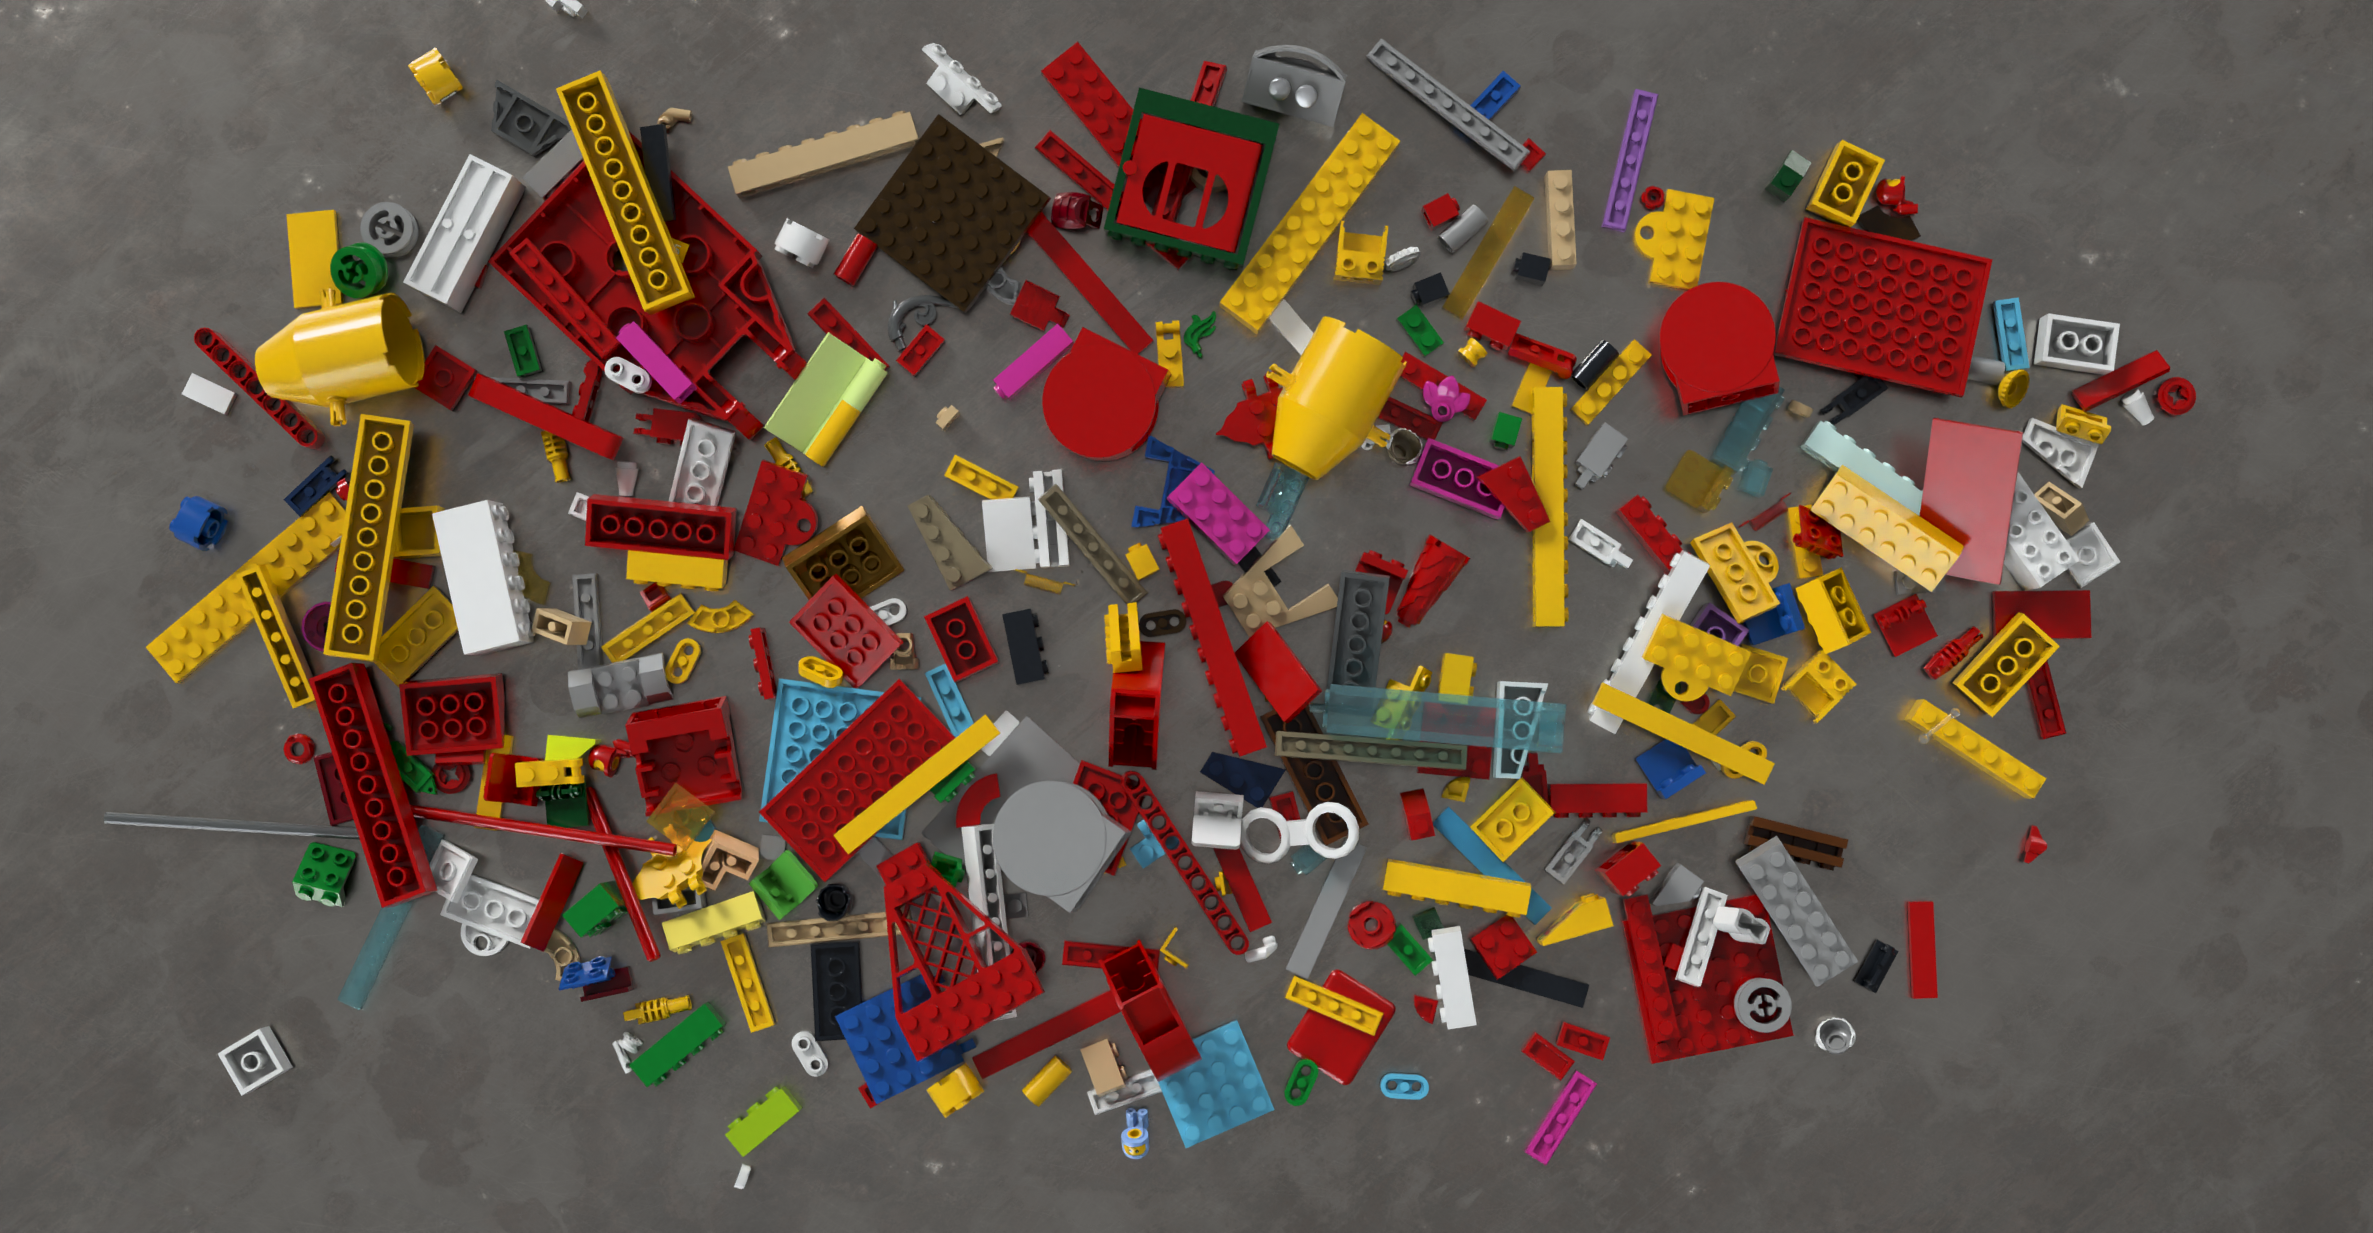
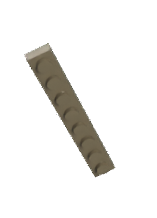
[1275,731,1467,770]

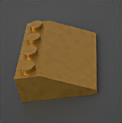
[782,506,904,600]

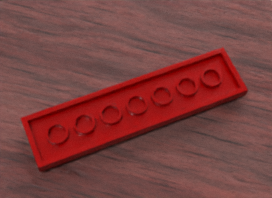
[1041,42,1197,209]

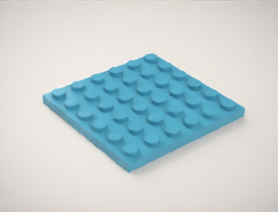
[759,679,922,840]

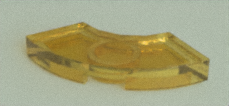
[513,550,551,606]

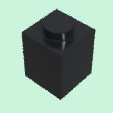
[1513,252,1551,286]
[1411,272,1450,309]

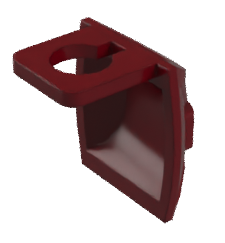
[1051,192,1103,229]

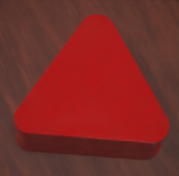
[1108,641,1165,770]

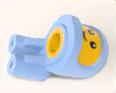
[1121,1108,1150,1159]

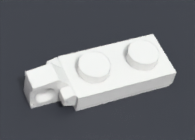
[1568,519,1633,569]

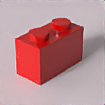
[1464,301,1521,351]

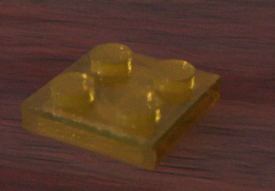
[646,783,715,851]

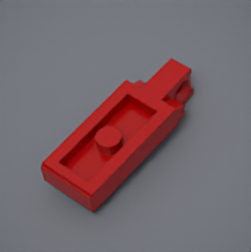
[1521,752,1549,804]

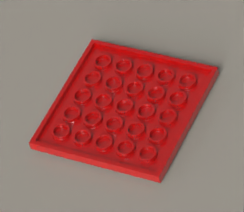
[1622,894,1794,1064]

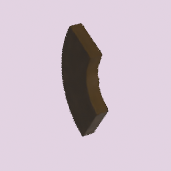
[1857,206,1921,241]

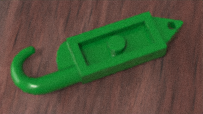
[384,723,438,795]

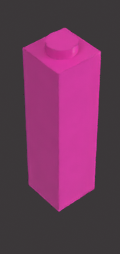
[616,321,698,404]
[993,323,1074,401]

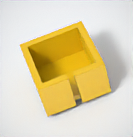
[394,505,445,559]

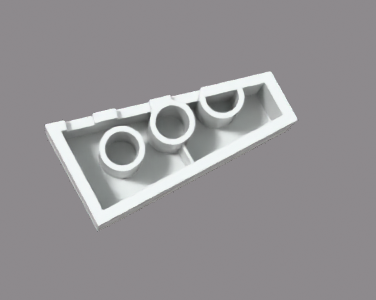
[1493,681,1548,779]

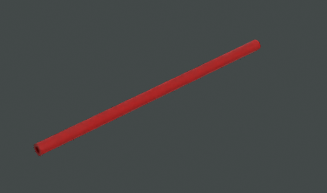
[410,804,677,856]

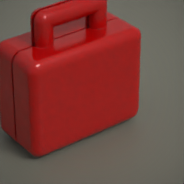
[1287,969,1396,1085]

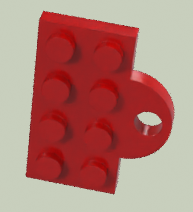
[734,460,818,566]

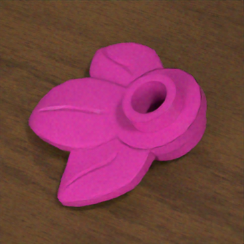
[1423,375,1470,422]

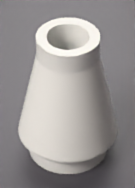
[2121,389,2155,426]
[615,461,639,496]

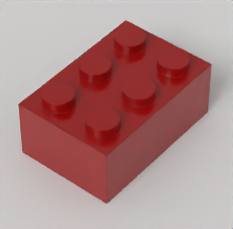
[924,596,1000,683]
[1594,841,1661,896]

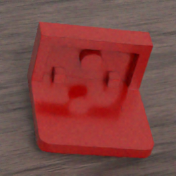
[1355,550,1408,615]
[483,753,544,807]

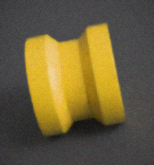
[1457,338,1488,368]

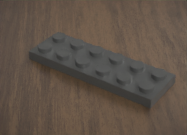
[1324,570,1390,717]

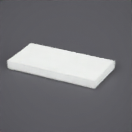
[669,418,736,506]

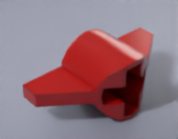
[2024,825,2047,864]

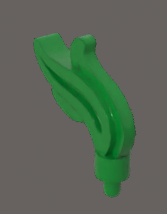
[1184,311,1216,358]

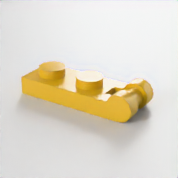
[1155,320,1184,388]
[515,758,585,787]

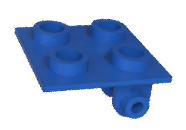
[559,956,615,991]

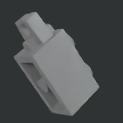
[1574,422,1628,489]

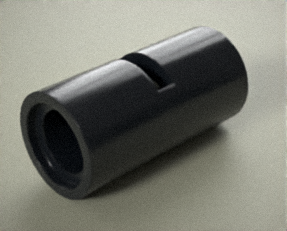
[1571,339,1619,391]

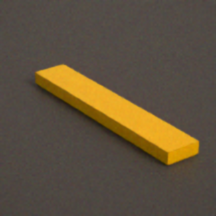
[1611,800,1757,843]

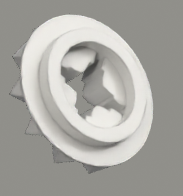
[1384,247,1421,271]

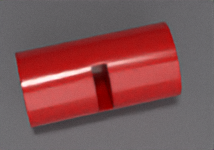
[833,234,878,287]

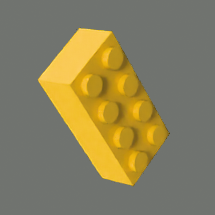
[1952,612,2060,717]

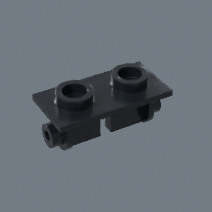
[1854,940,1899,993]

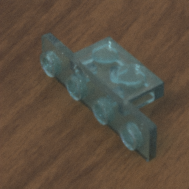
[1256,462,1309,540]

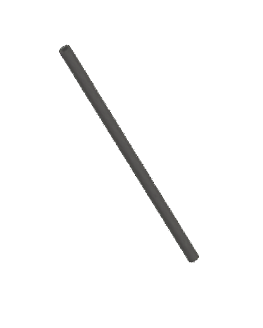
[104,812,360,840]

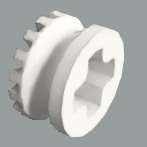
[618,1032,643,1054]

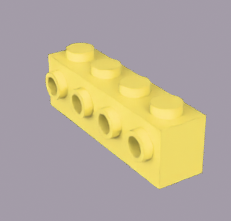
[662,891,766,954]

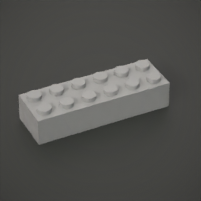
[1735,836,1858,987]

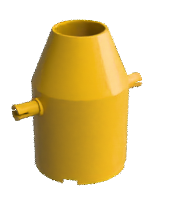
[255,288,424,426]
[1266,316,1407,480]

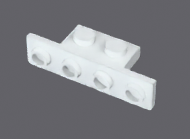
[922,43,1002,115]

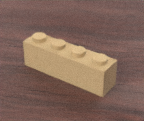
[1544,170,1577,270]

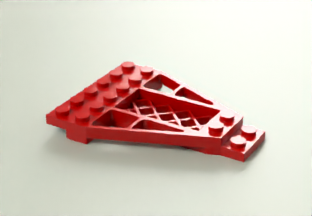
[876,843,1045,1061]

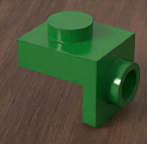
[930,851,965,887]

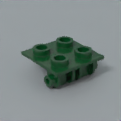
[536,778,589,828]

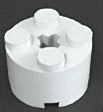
[774,218,830,268]

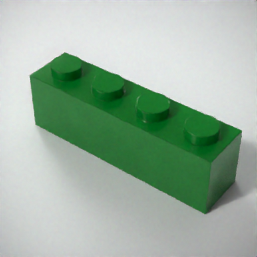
[629,1001,727,1087]

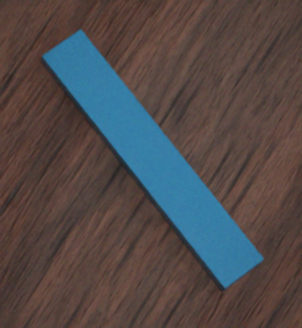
[1433,807,1552,925]

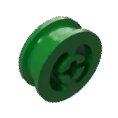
[330,242,388,298]

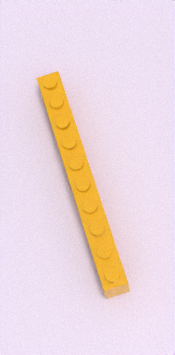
[1531,387,1569,627]

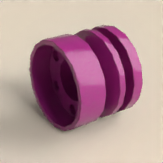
[302,602,331,653]

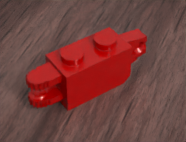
[633,408,704,446]

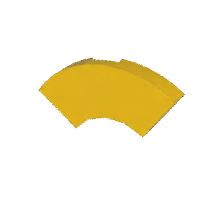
[687,600,755,633]

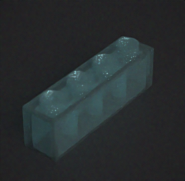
[1709,386,1785,475]

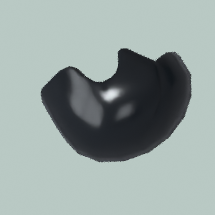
[816,883,853,921]

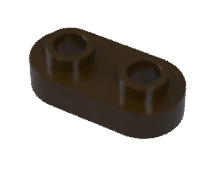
[1139,609,1186,637]

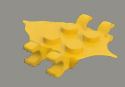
[632,823,712,909]

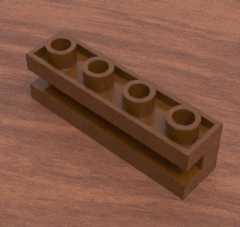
[1743,816,1848,871]

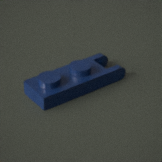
[283,455,348,517]

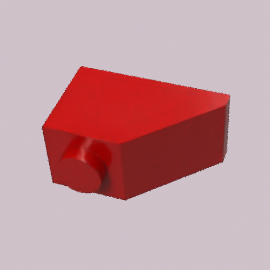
[1400,788,1435,841]

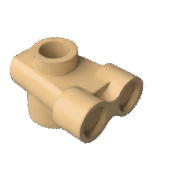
[890,633,919,670]

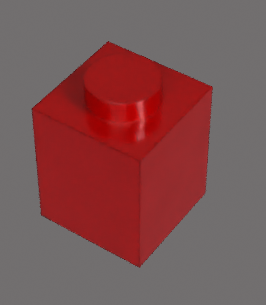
[1421,193,1460,231]

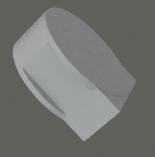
[993,781,1132,913]

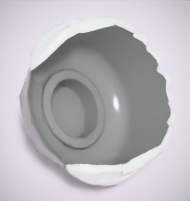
[1815,1017,1856,1055]

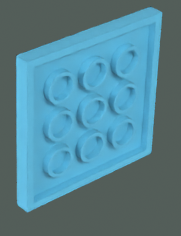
[1158,1020,1275,1148]

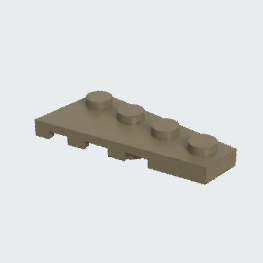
[908,495,993,591]

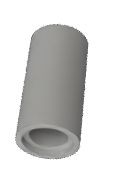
[1437,204,1489,254]
[1967,355,2005,385]

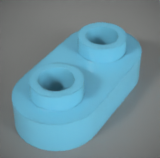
[1380,1073,1429,1100]

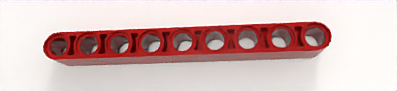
[1120,771,1249,955]

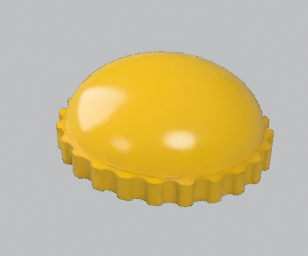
[1998,369,2030,409]

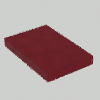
[313,752,354,826]

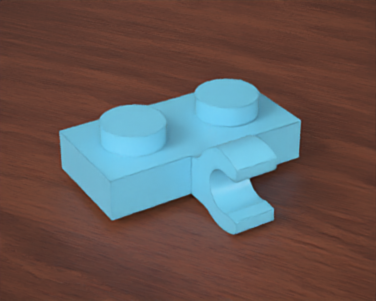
[1130,819,1178,869]

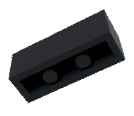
[1002,609,1049,686]

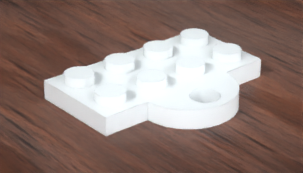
[440,874,540,956]

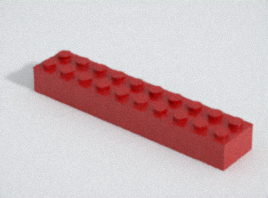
[1158,518,1267,757]
[309,663,438,908]

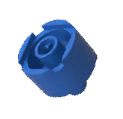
[169,496,228,551]

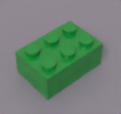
[562,880,628,938]

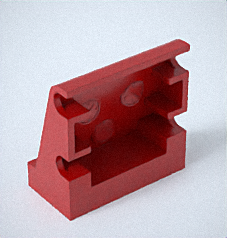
[625,696,742,817]

